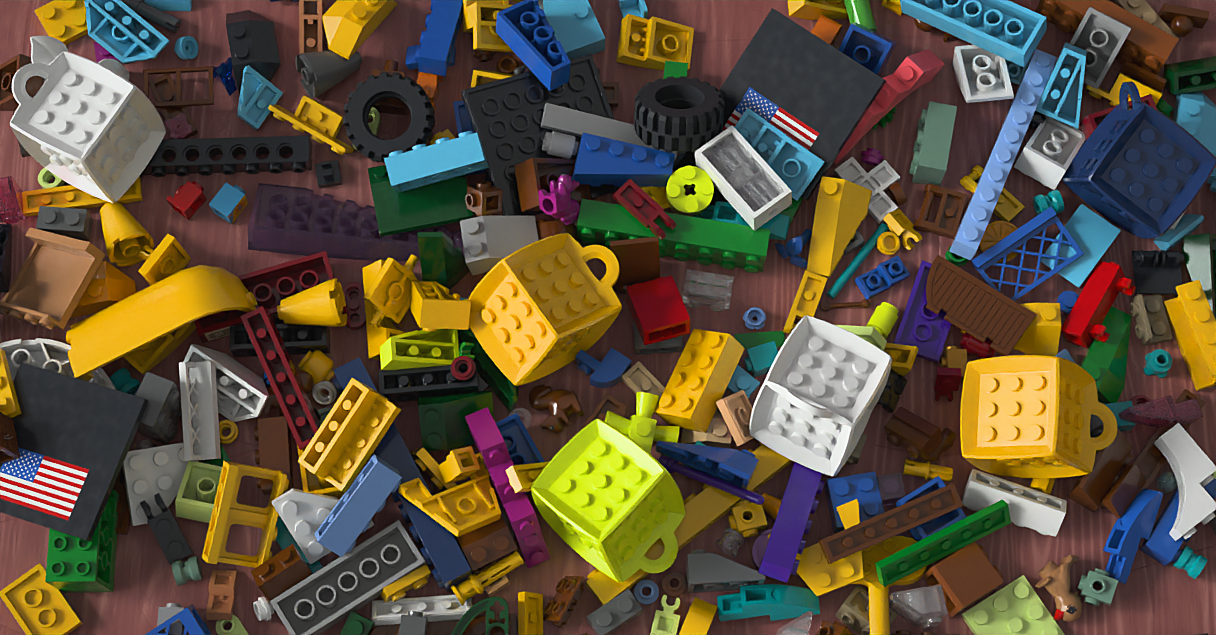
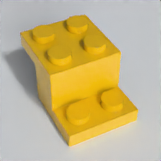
[463,0,514,53]

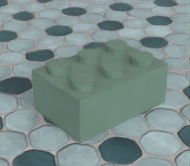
[909,101,957,186]

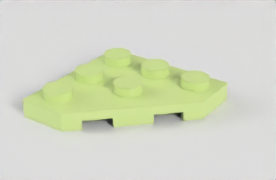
[961,575,1065,635]

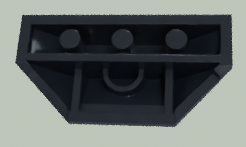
[226,10,281,95]

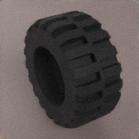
[343,72,435,164]
[634,76,725,153]

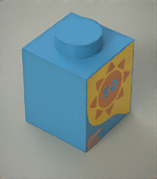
[209,183,248,225]

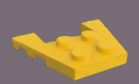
[398,453,501,537]
[767,499,864,597]

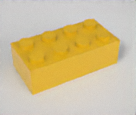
[654,329,745,433]

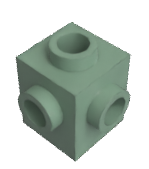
[1078,568,1119,607]

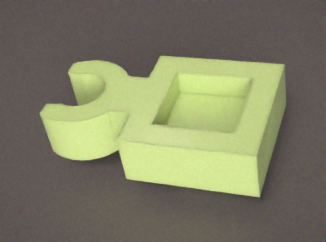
[650,595,680,635]

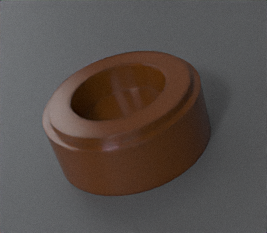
[888,181,907,206]

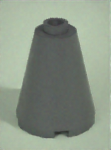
[295,50,362,98]

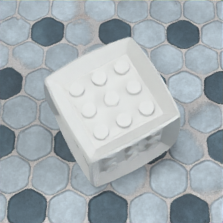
[10,51,166,203]
[749,315,892,476]

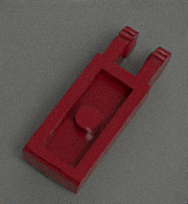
[613,179,677,240]

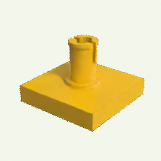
[138,234,191,285]

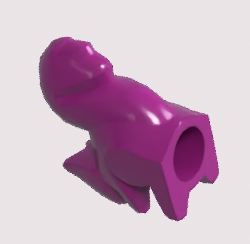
[538,174,580,225]

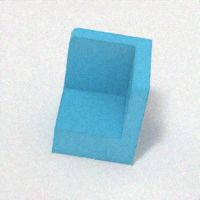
[618,0,648,19]

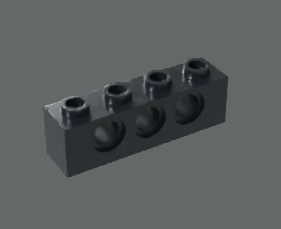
[229,324,330,357]
[378,363,479,403]

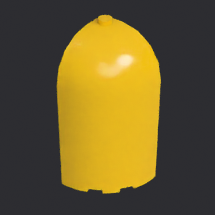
[66,265,257,381]

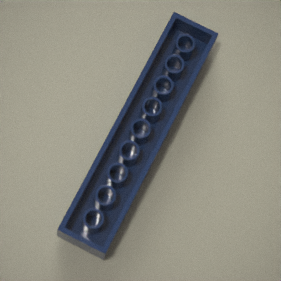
[332,357,472,593]

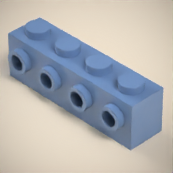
[315,454,402,557]

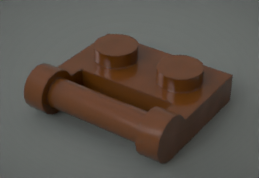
[914,184,967,239]

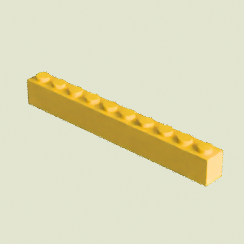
[586,442,793,606]

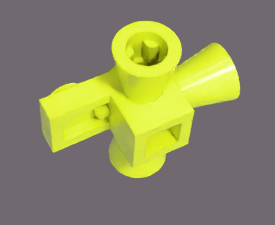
[604,392,680,453]

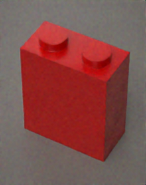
[626,275,690,346]

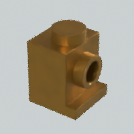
[940,346,967,383]

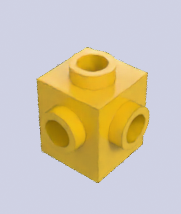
[728,500,767,538]

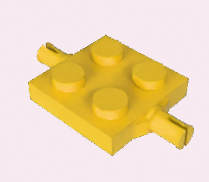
[363,254,420,328]

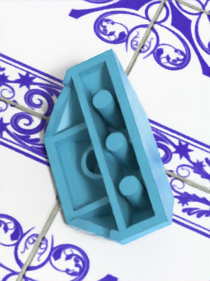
[84,0,170,64]
[1172,91,1216,156]

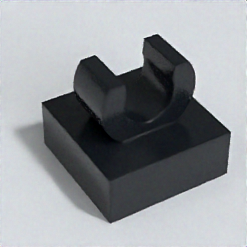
[315,160,342,189]

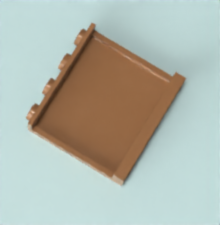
[0,228,106,330]

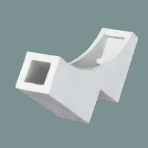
[1154,423,1216,541]

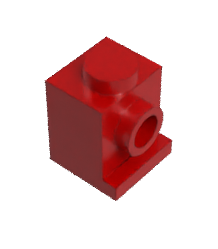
[166,181,207,221]

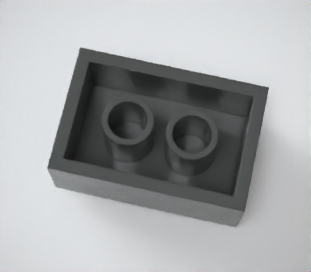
[135,372,182,445]

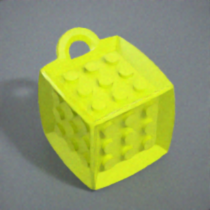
[531,419,685,583]

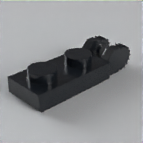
[140,493,193,565]

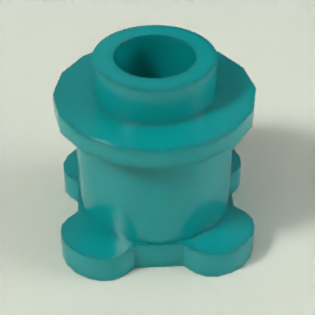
[1143,349,1173,378]

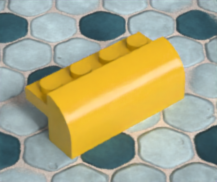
[297,378,401,492]

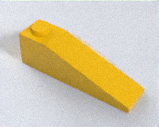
[807,176,872,277]
[960,303,1061,356]

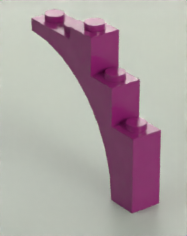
[465,407,551,568]

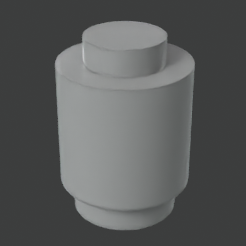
[542,131,578,159]

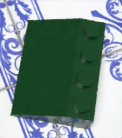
[368,165,474,237]

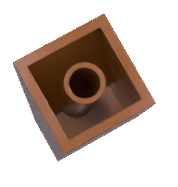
[923,542,1004,619]

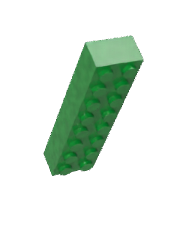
[577,199,770,273]

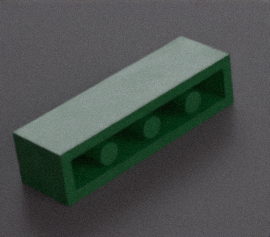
[1164,56,1216,95]

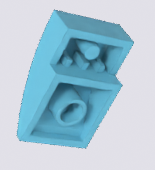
[1040,204,1121,288]

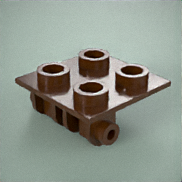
[543,576,584,628]

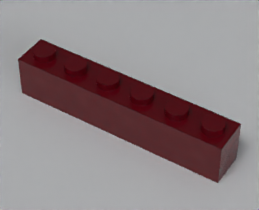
[240,306,321,451]

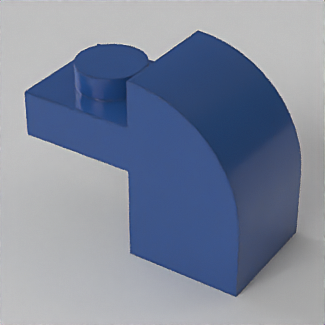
[575,348,632,389]

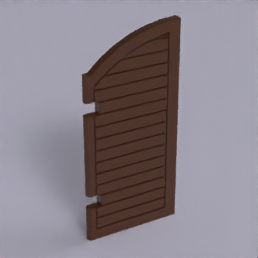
[926,255,1036,356]

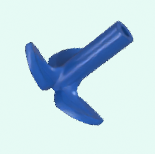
[775,229,812,268]

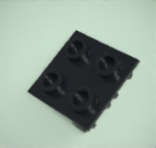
[1132,250,1184,295]

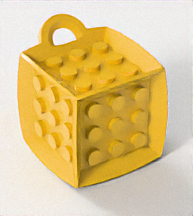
[468,233,622,386]
[960,355,1117,478]

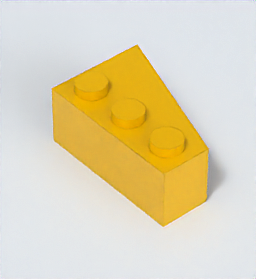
[409,280,471,332]

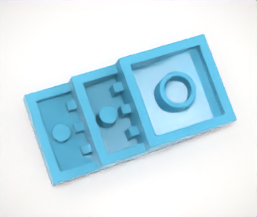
[734,108,824,201]

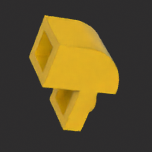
[679,597,718,635]

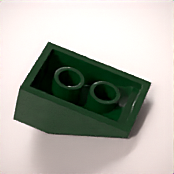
[418,390,495,452]

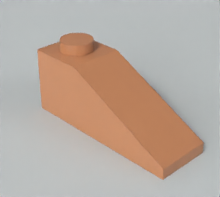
[299,0,326,54]

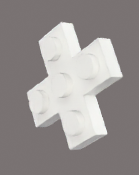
[834,157,900,224]

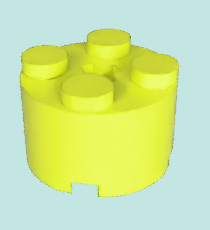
[666,166,714,216]

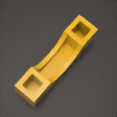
[362,260,404,361]

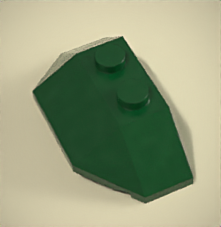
[457,329,519,412]

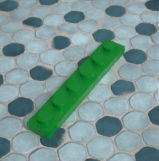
[875,499,1011,587]

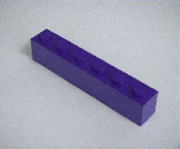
[758,462,826,583]

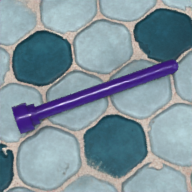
[658,454,765,505]

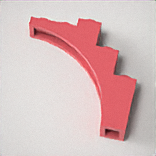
[834,49,945,164]

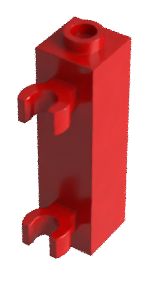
[1061,260,1136,348]

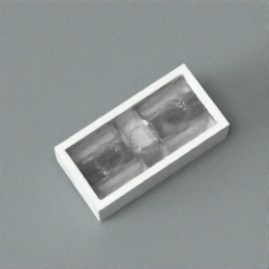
[695,125,792,231]

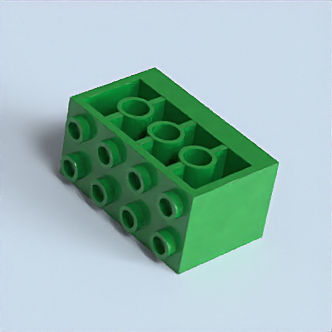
[45,489,119,593]

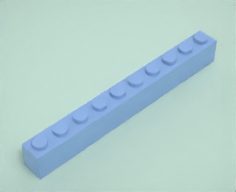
[949,49,1057,261]

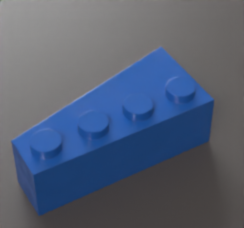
[496,0,571,91]
[572,132,675,187]

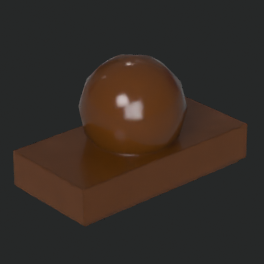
[1158,3,1209,37]

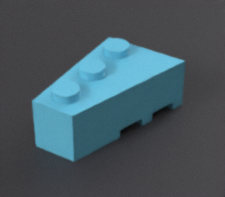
[1035,42,1087,129]

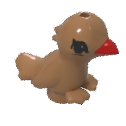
[1035,555,1082,622]

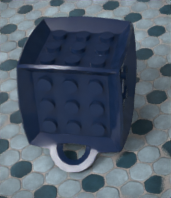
[1062,81,1216,239]

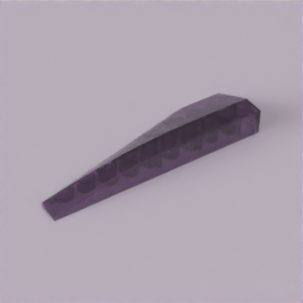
[248,183,465,261]

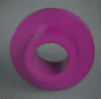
[861,148,884,166]

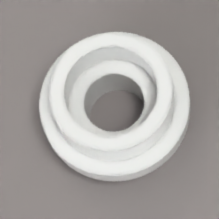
[312,381,337,405]
[253,596,274,621]

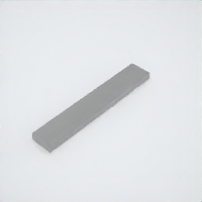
[541,103,677,160]

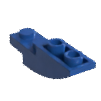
[1103,489,1164,584]

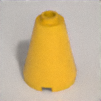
[99,202,154,267]
[277,278,347,327]

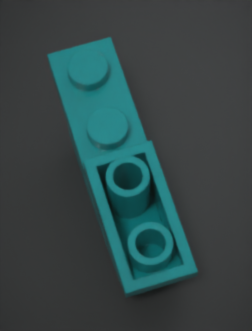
[694,201,791,240]
[717,584,820,622]

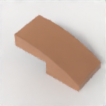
[206,570,237,620]

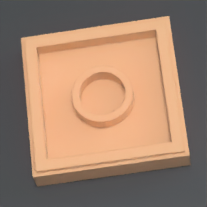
[716,390,754,446]

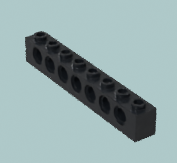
[139,135,312,177]

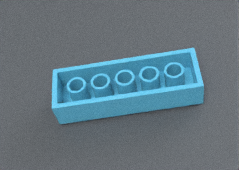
[900,0,1047,67]

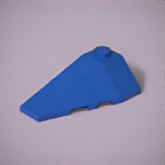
[656,441,759,489]

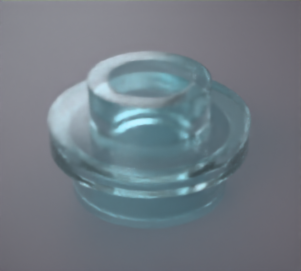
[1157,471,1177,493]

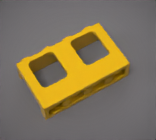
[1163,280,1216,391]
[202,461,289,568]

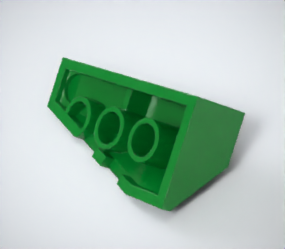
[1080,306,1132,404]

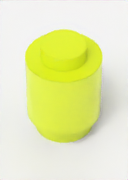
[866,302,899,338]

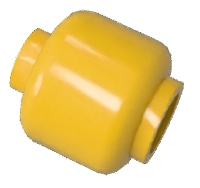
[298,350,334,385]

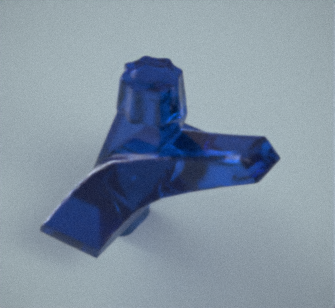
[214,57,237,96]

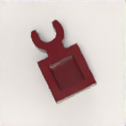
[933,367,962,402]

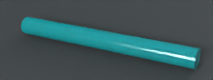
[826,223,889,299]

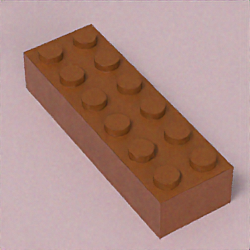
[1035,0,1179,75]

